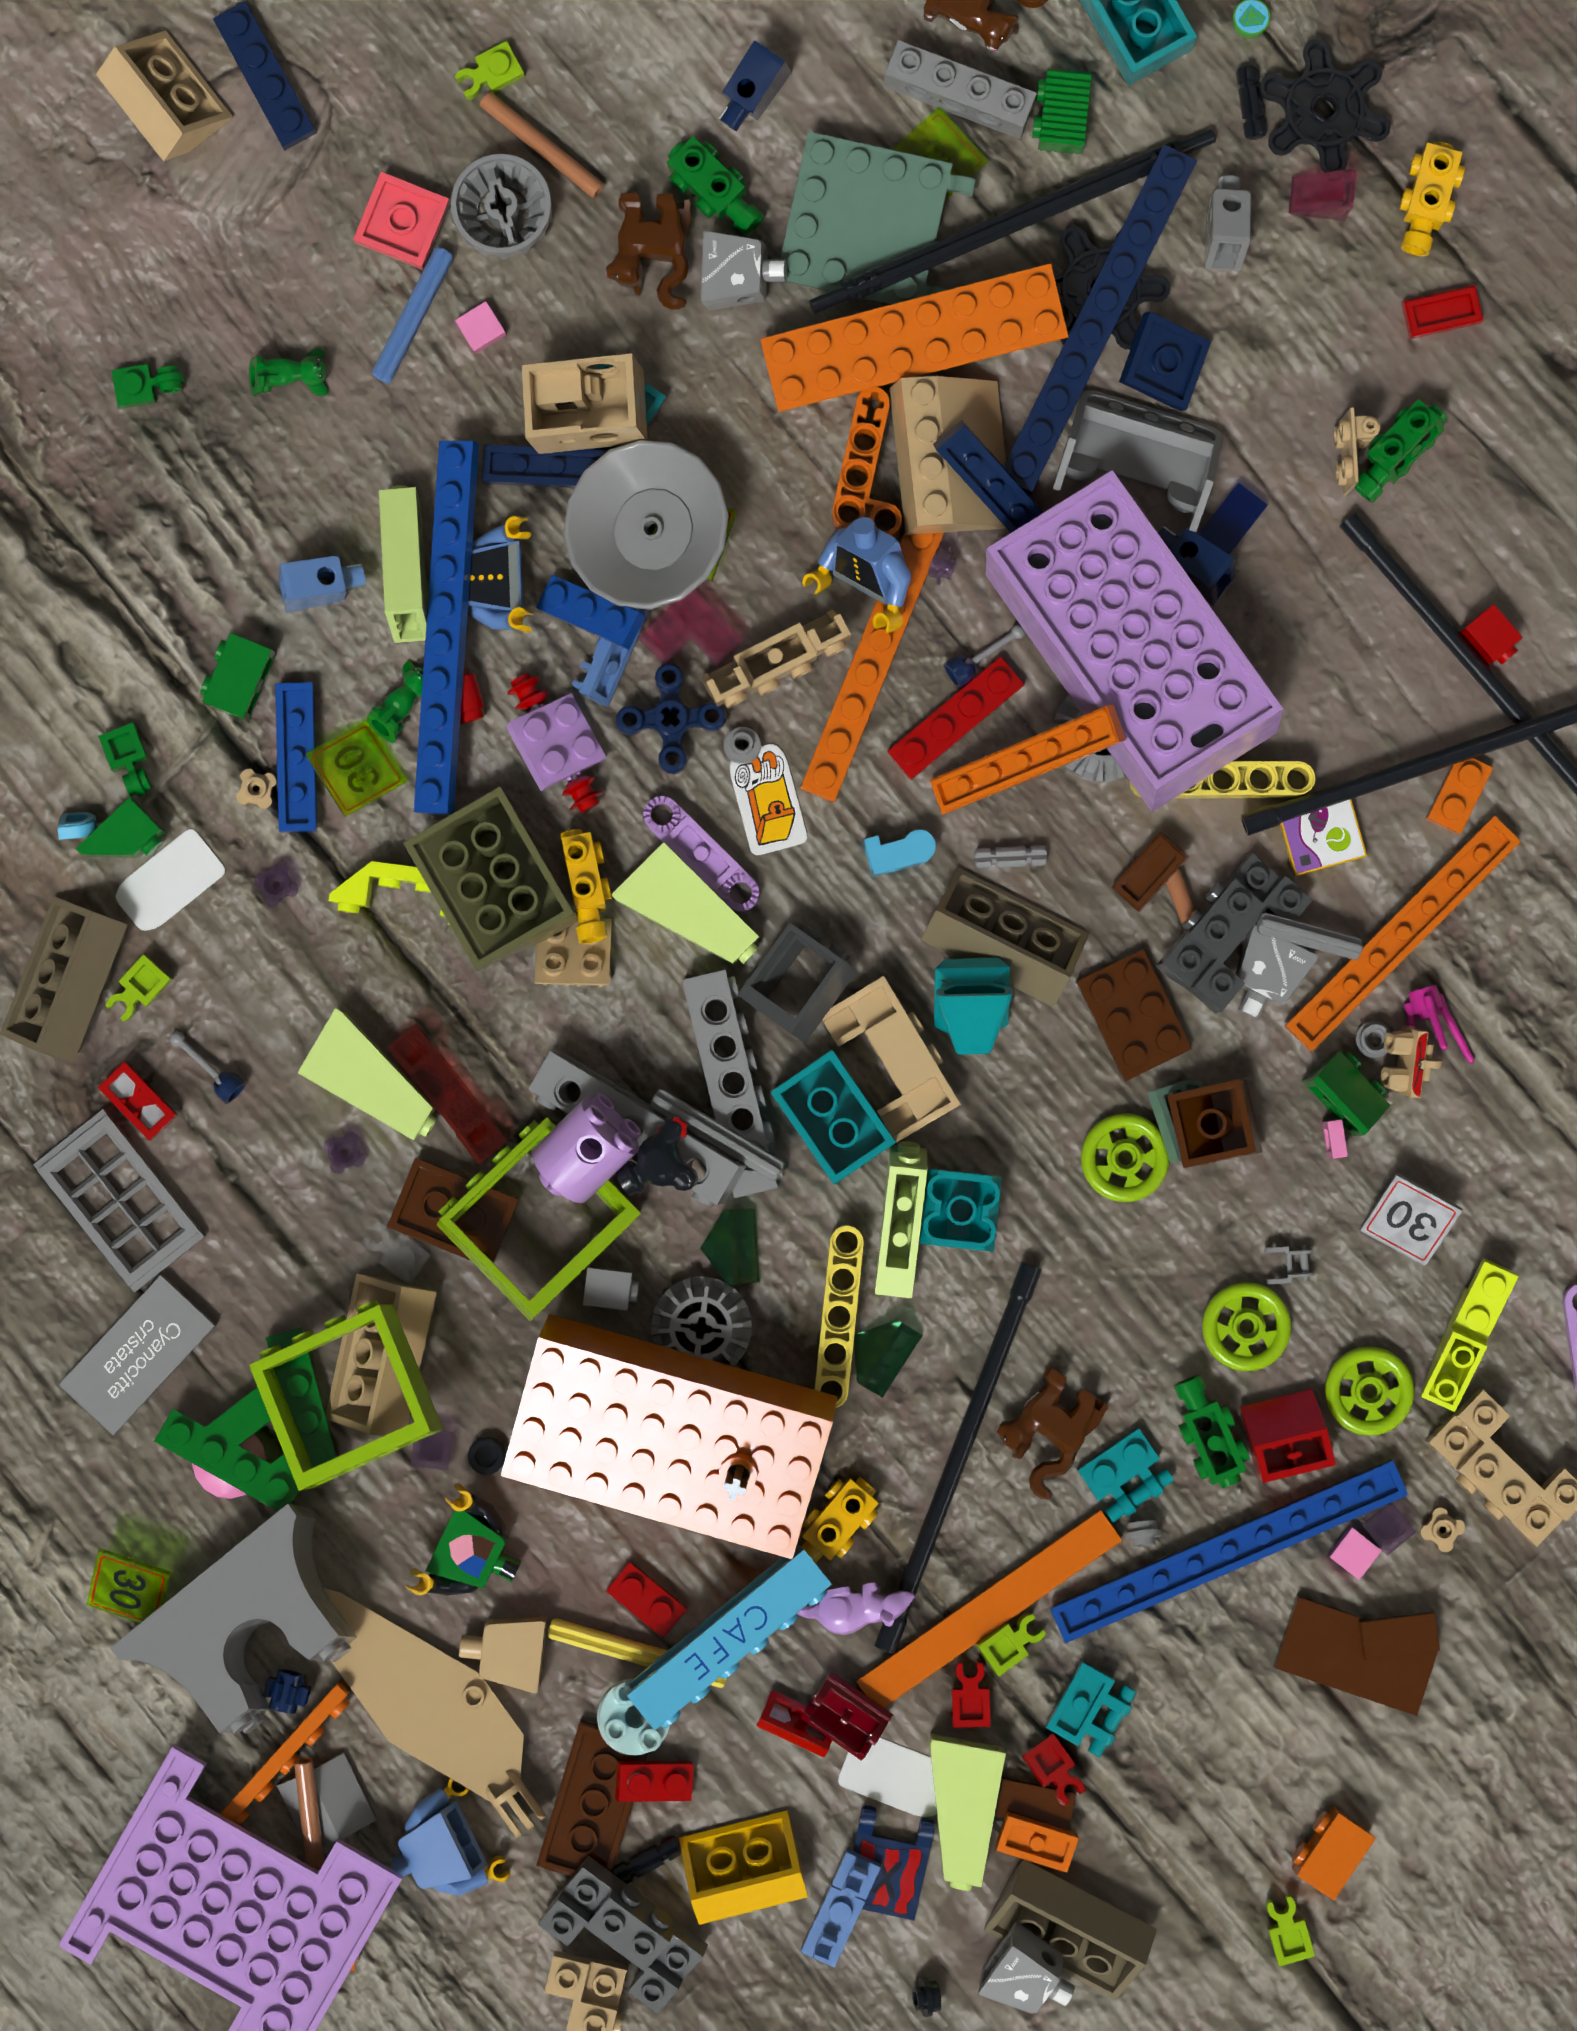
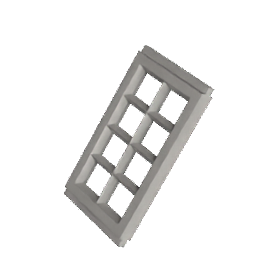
[33,1109,206,1293]

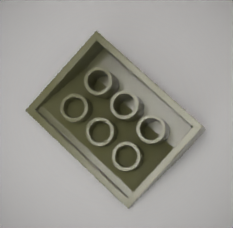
[403,787,578,971]

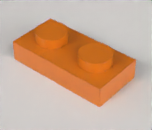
[1425,758,1493,835]
[995,1811,1079,1873]

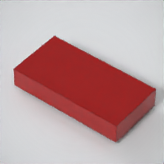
[1401,285,1484,340]

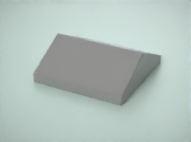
[277,1752,377,1848]

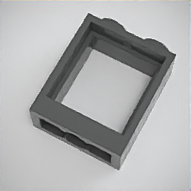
[738,922,857,1043]

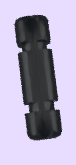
[1236,65,1267,140]
[611,1836,682,1884]

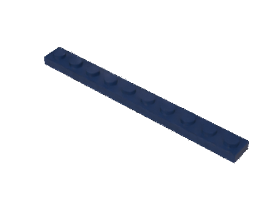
[1004,145,1197,494]

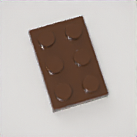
[1076,949,1192,1082]
[387,1158,520,1263]

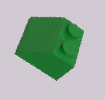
[1302,1050,1391,1136]

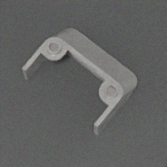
[1053,391,1223,532]

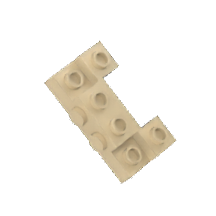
[701,609,851,708]
[822,976,961,1143]
[1425,1388,1577,1547]
[544,1951,628,2031]

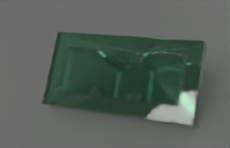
[700,1208,760,1285]
[854,1319,923,1398]

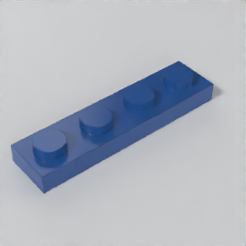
[275,682,318,833]

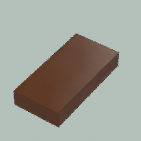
[1111,832,1190,912]
[1359,1611,1440,1660]
[995,1777,1076,1830]

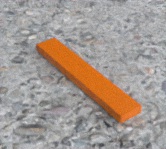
[930,704,1126,815]

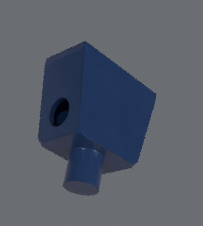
[718,40,792,132]
[1158,526,1236,605]

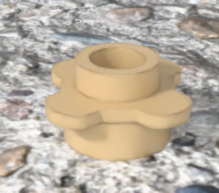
[236,769,277,809]
[1420,1507,1465,1552]

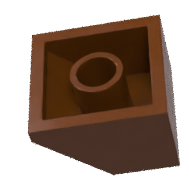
[1167,1079,1263,1168]

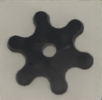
[1259,39,1391,176]
[1054,226,1171,350]

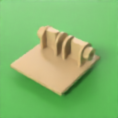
[1334,407,1380,496]
[534,919,612,987]

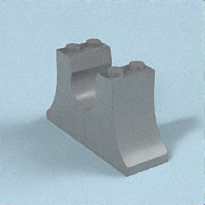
[110,1504,357,1734]

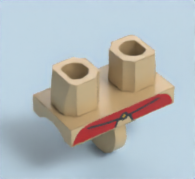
[1380,1025,1443,1098]

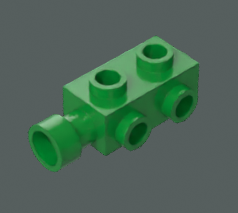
[667,136,764,237]
[1354,399,1448,503]
[1173,1374,1250,1488]

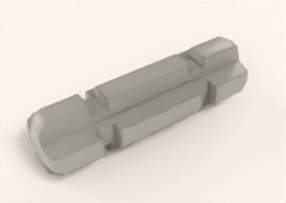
[974,845,1047,869]

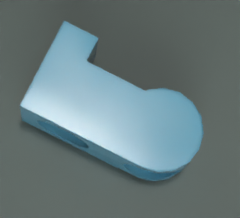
[863,830,936,878]

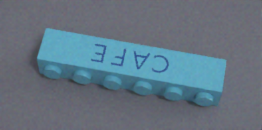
[622,1544,832,1730]

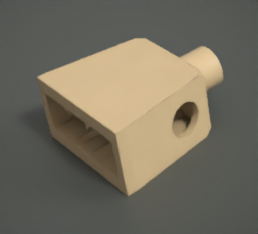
[459,1616,548,1693]

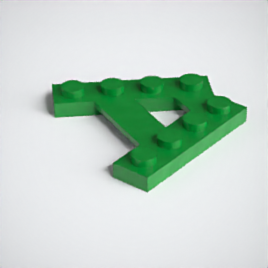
[153,1327,336,1511]

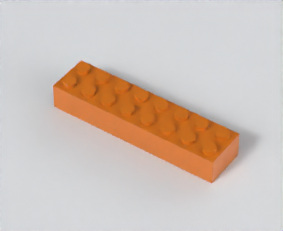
[760,263,1068,412]

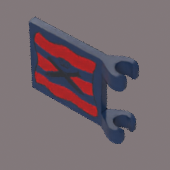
[853,1805,935,1921]

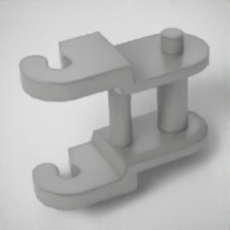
[1264,1245,1315,1284]

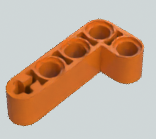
[832,387,902,538]

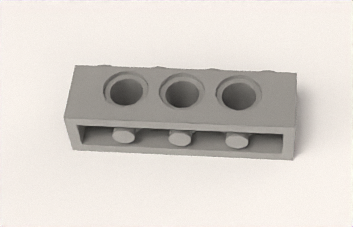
[884,40,1037,140]

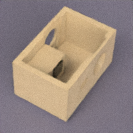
[522,353,648,454]

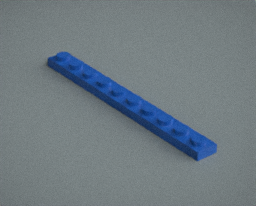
[414,441,479,815]
[1049,1459,1408,1643]

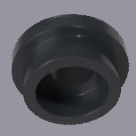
[912,1978,941,2017]

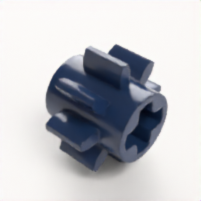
[263,1669,312,1714]

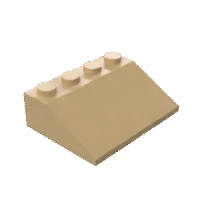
[889,376,1006,535]

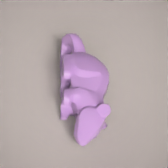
[796,1583,915,1635]

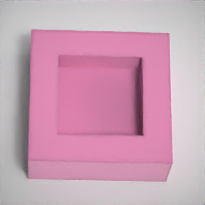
[455,301,506,354]
[1322,1120,1348,1159]
[1327,1526,1382,1580]

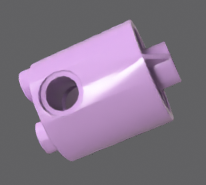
[532,1093,641,1203]

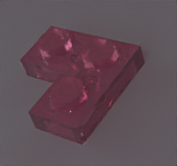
[638,590,743,667]

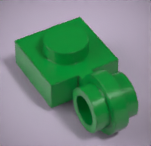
[111,364,185,409]
[98,722,152,797]

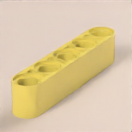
[1129,761,1315,799]
[814,1225,864,1408]

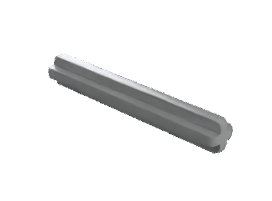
[650,1089,784,1181]

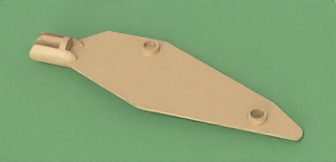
[324,1588,547,1839]

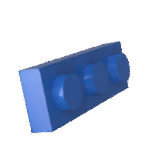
[536,575,645,650]

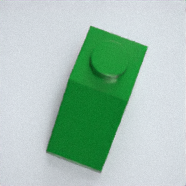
[76,797,166,858]

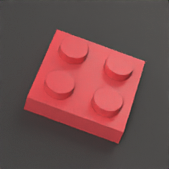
[353,172,451,270]

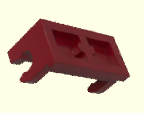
[800,1672,893,1761]

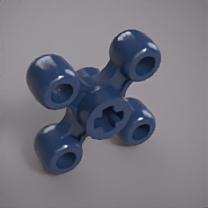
[615,663,727,775]

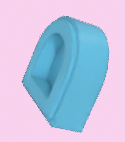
[57,812,97,840]

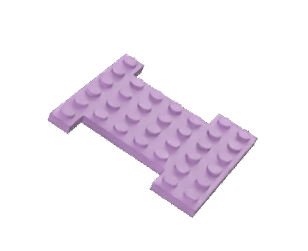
[58,1744,403,2031]

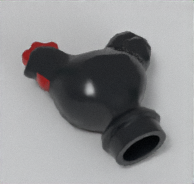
[617,1117,698,1196]

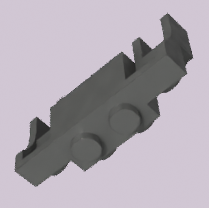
[1156,853,1312,1014]
[538,1856,708,2014]

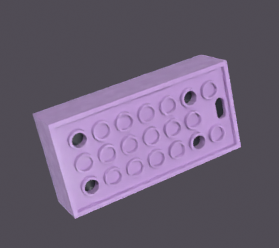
[986,470,1284,812]

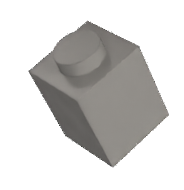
[583,1266,639,1310]

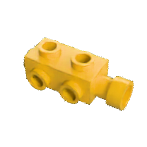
[1399,142,1465,256]
[560,829,611,944]
[801,1477,879,1564]

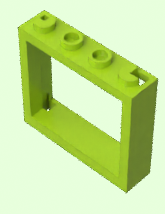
[437,1117,641,1322]
[249,1300,444,1491]

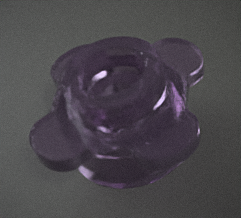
[927,547,957,586]
[255,863,298,907]
[323,1132,366,1174]

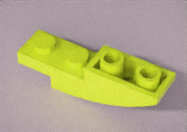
[1420,1258,1519,1412]

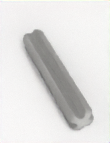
[1256,913,1363,960]

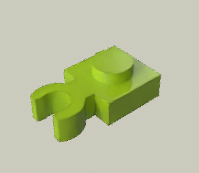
[454,40,525,100]
[105,954,173,1022]
[975,1612,1046,1677]
[1265,1893,1315,1967]

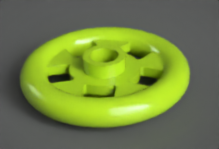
[1081,1113,1170,1202]
[1202,1282,1291,1371]
[1325,1346,1414,1436]

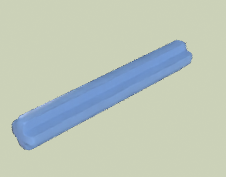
[372,247,453,384]

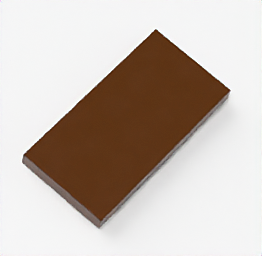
[1273,1595,1440,1716]
[536,1720,648,1877]

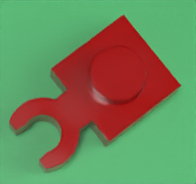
[951,1661,991,1728]
[1021,1734,1086,1806]

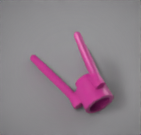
[1404,985,1474,1064]

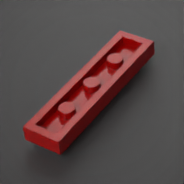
[887,657,1024,781]

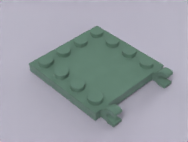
[780,131,976,305]

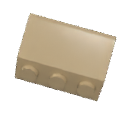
[96,30,233,161]

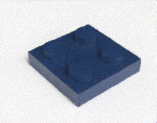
[1119,311,1211,411]

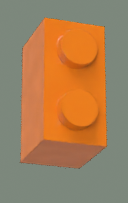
[1291,1806,1376,1901]

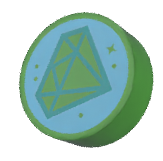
[1232,0,1270,39]

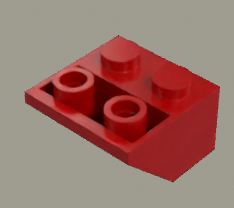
[1239,1389,1336,1483]

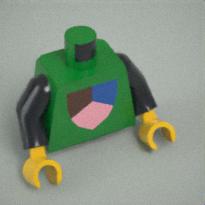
[406,1483,521,1596]

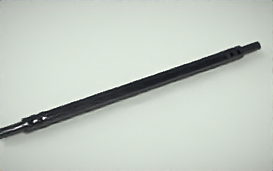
[809,129,1216,314]

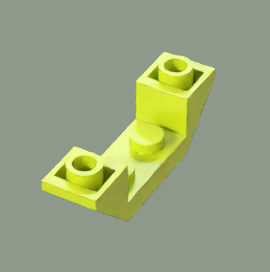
[328,861,450,925]

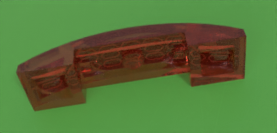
[387,1024,509,1165]

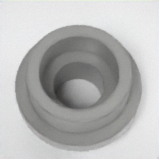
[724,727,761,764]
[1355,1021,1391,1058]
[1124,1520,1162,1547]

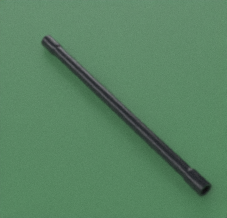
[1339,512,1577,796]
[1241,703,1577,836]
[874,1262,1042,1654]

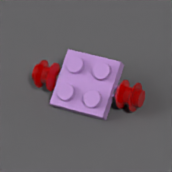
[506,673,607,813]

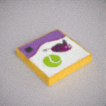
[1276,799,1367,877]

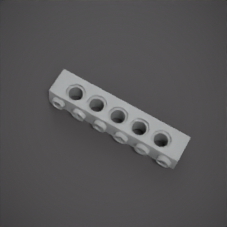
[682,970,783,1198]
[529,1050,747,1207]

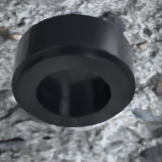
[468,1436,506,1475]

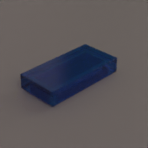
[1199,483,1268,555]

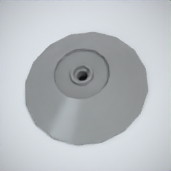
[563,440,729,610]

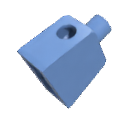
[278,556,366,613]

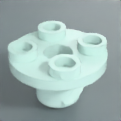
[597,1678,670,1755]

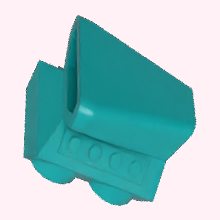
[934,958,1012,1055]
[919,1169,1002,1252]

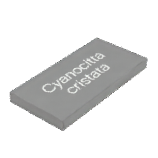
[59,1275,217,1435]

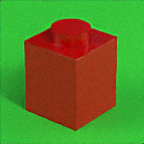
[1459,604,1523,666]

